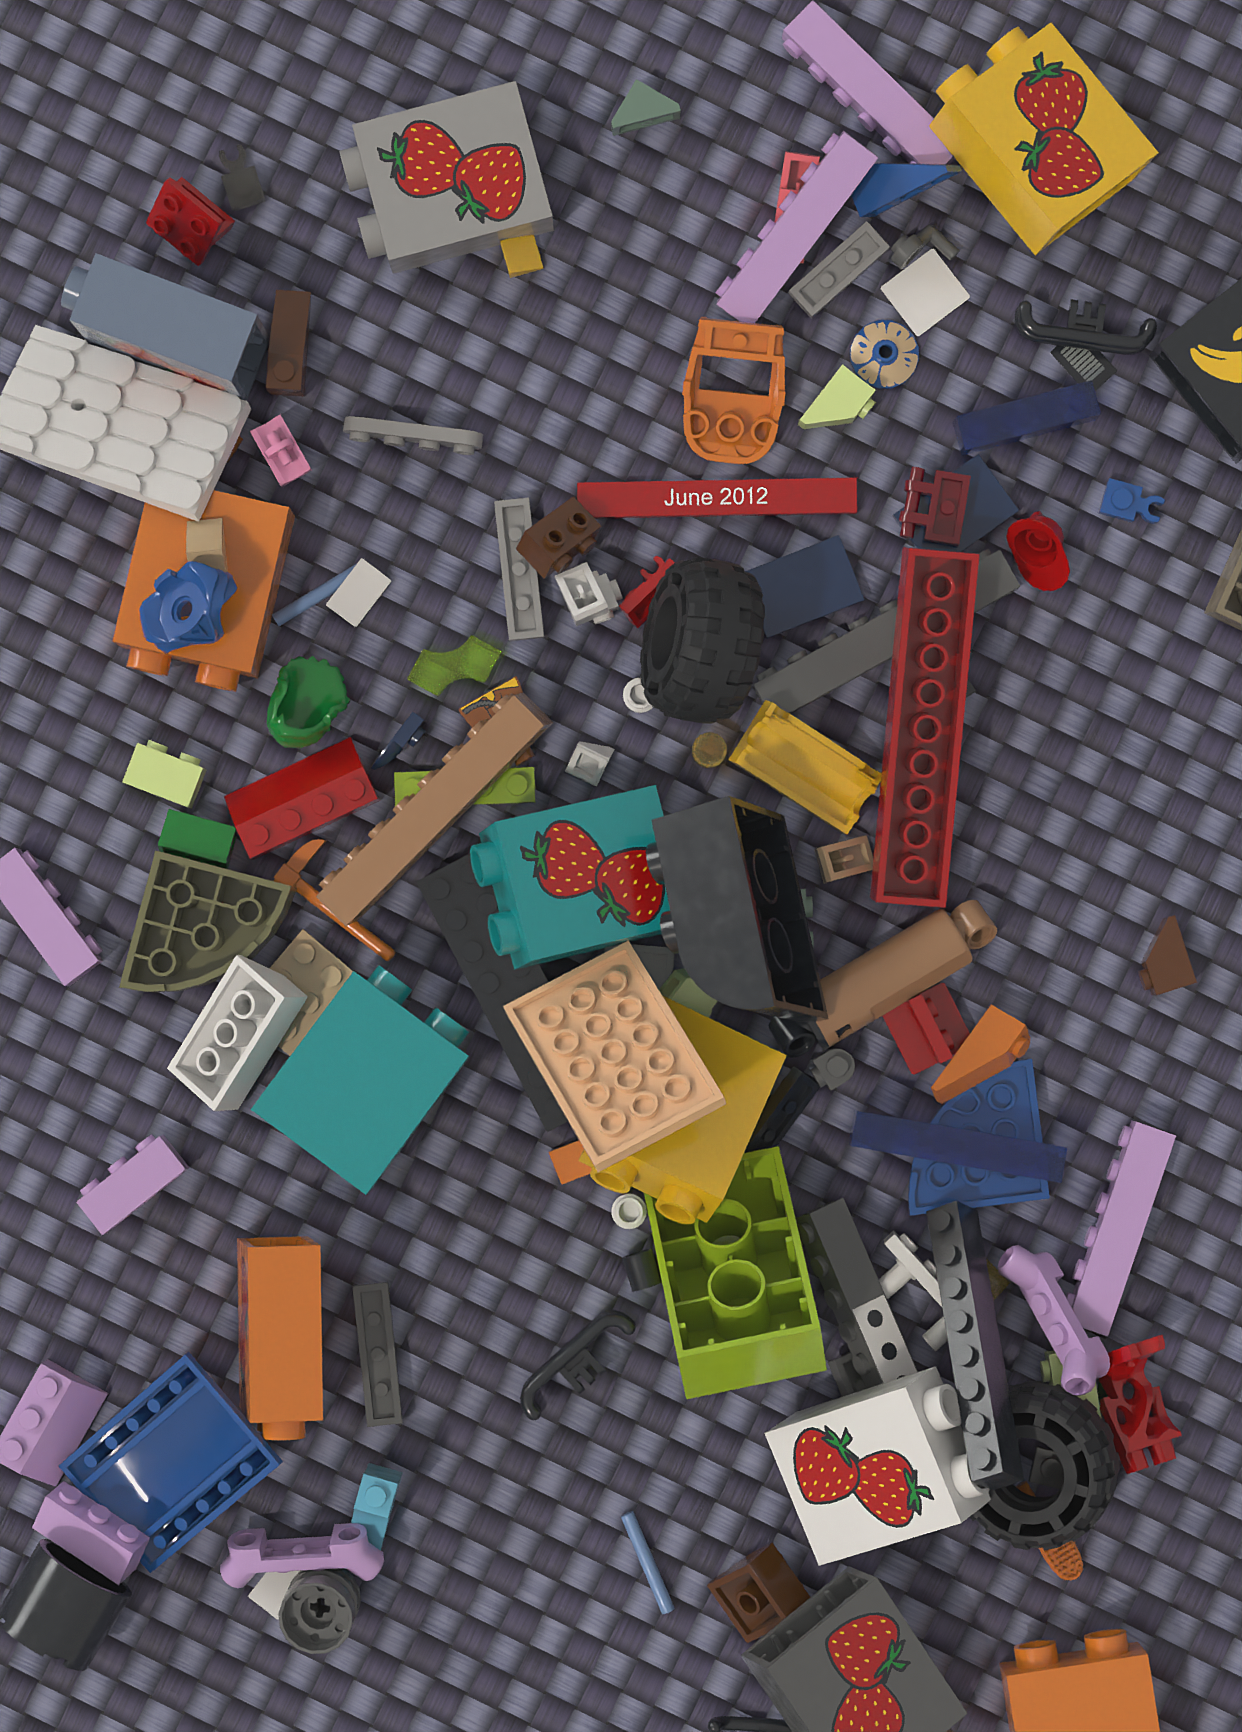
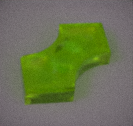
[407,635,502,697]

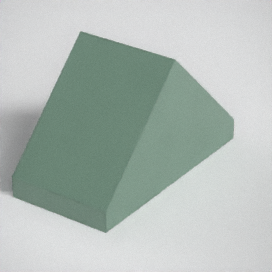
[611,79,681,136]

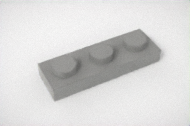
[788,221,890,319]

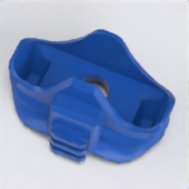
[140,561,237,654]

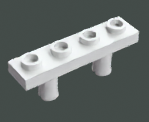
[879,1230,948,1351]

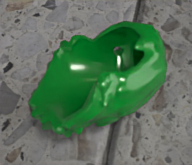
[266,656,350,749]

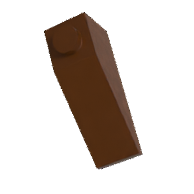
[266,290,311,397]

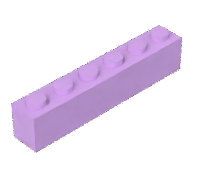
[782,0,955,165]
[715,131,878,323]
[1065,1120,1176,1337]

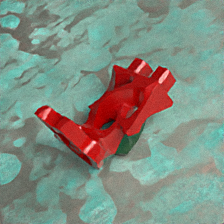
[1097,1335,1182,1474]

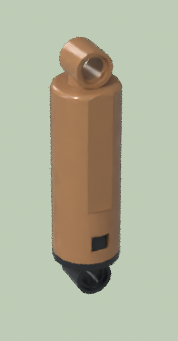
[768,900,997,1058]

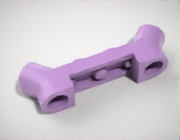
[998,1245,1110,1396]
[220,1523,384,1588]

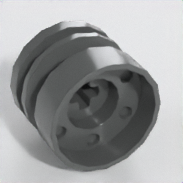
[278,1568,361,1654]

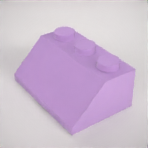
[0,1359,109,1486]

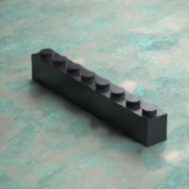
[926,1200,1024,1490]

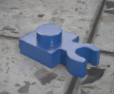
[1099,478,1165,524]

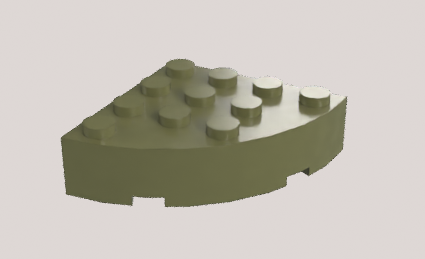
[119,850,297,992]

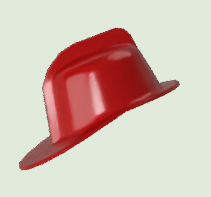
[1006,511,1070,591]

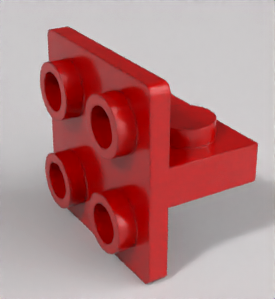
[146,177,235,266]
[882,983,970,1074]

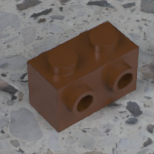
[516,497,602,579]

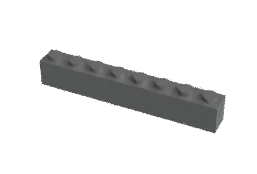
[753,549,1020,714]

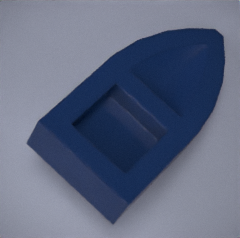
[371,712,426,770]

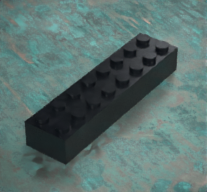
[416,854,568,1132]

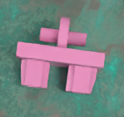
[250,414,312,487]

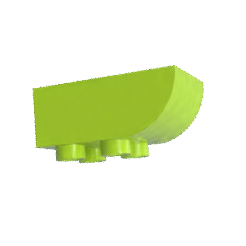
[644,1146,827,1399]

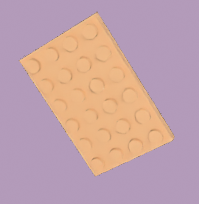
[503,940,726,1172]

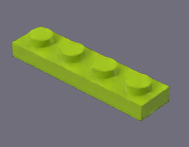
[394,767,536,806]

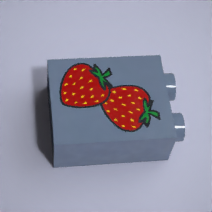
[61,253,270,401]

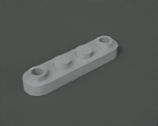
[343,416,483,455]

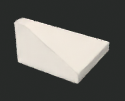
[565,741,615,786]

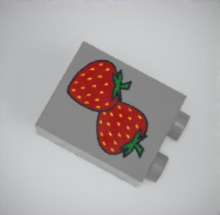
[339,81,554,274]

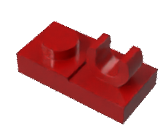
[619,556,675,628]

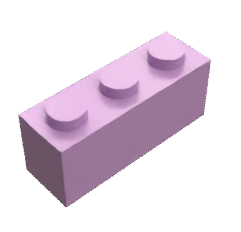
[76,1134,190,1235]
[32,1481,150,1585]

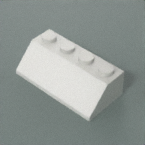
[167,955,308,1111]

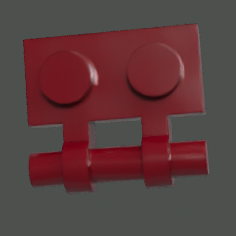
[898,467,971,546]

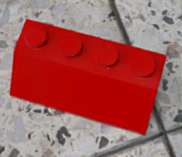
[224,737,380,860]

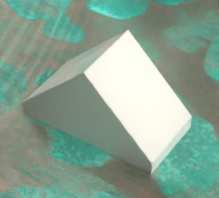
[555,562,609,626]

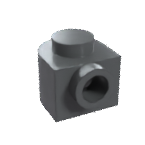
[810,1048,855,1090]

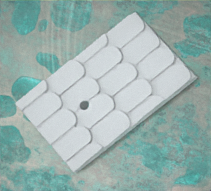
[0,325,251,522]

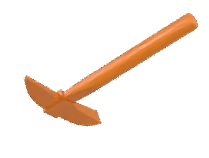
[274,839,395,961]

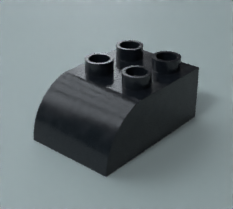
[646,796,829,1022]

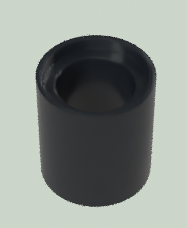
[622,1248,662,1292]

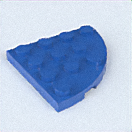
[908,1058,1050,1216]

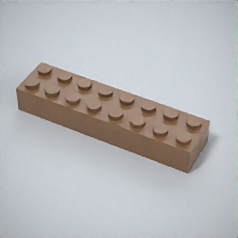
[316,693,554,926]

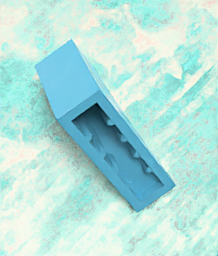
[345,1463,403,1569]

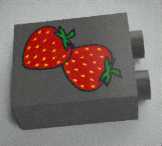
[741,1566,968,1732]

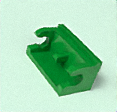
[158,809,237,869]

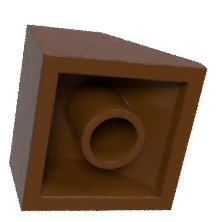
[707,1542,811,1643]

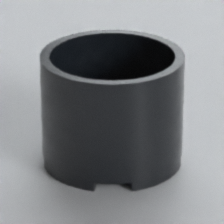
[0,1539,132,1671]

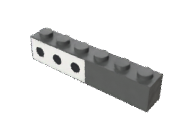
[795,1198,918,1389]

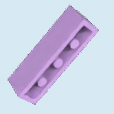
[0,848,103,986]

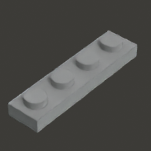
[494,498,544,641]

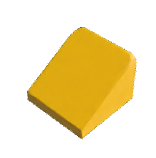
[500,235,543,278]

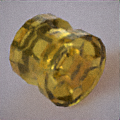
[692,732,727,768]

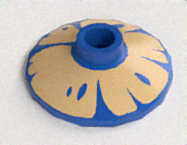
[850,320,919,389]

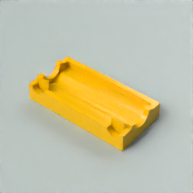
[729,700,881,835]

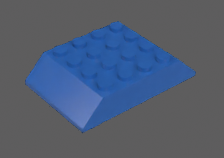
[59,1352,283,1573]

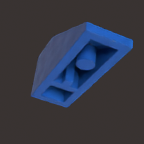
[851,163,962,217]

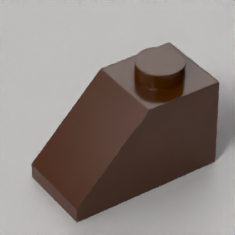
[1138,915,1197,995]

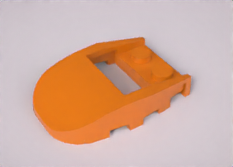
[682,317,786,464]

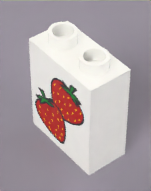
[765,1366,991,1566]

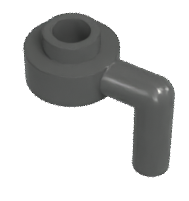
[891,225,960,269]

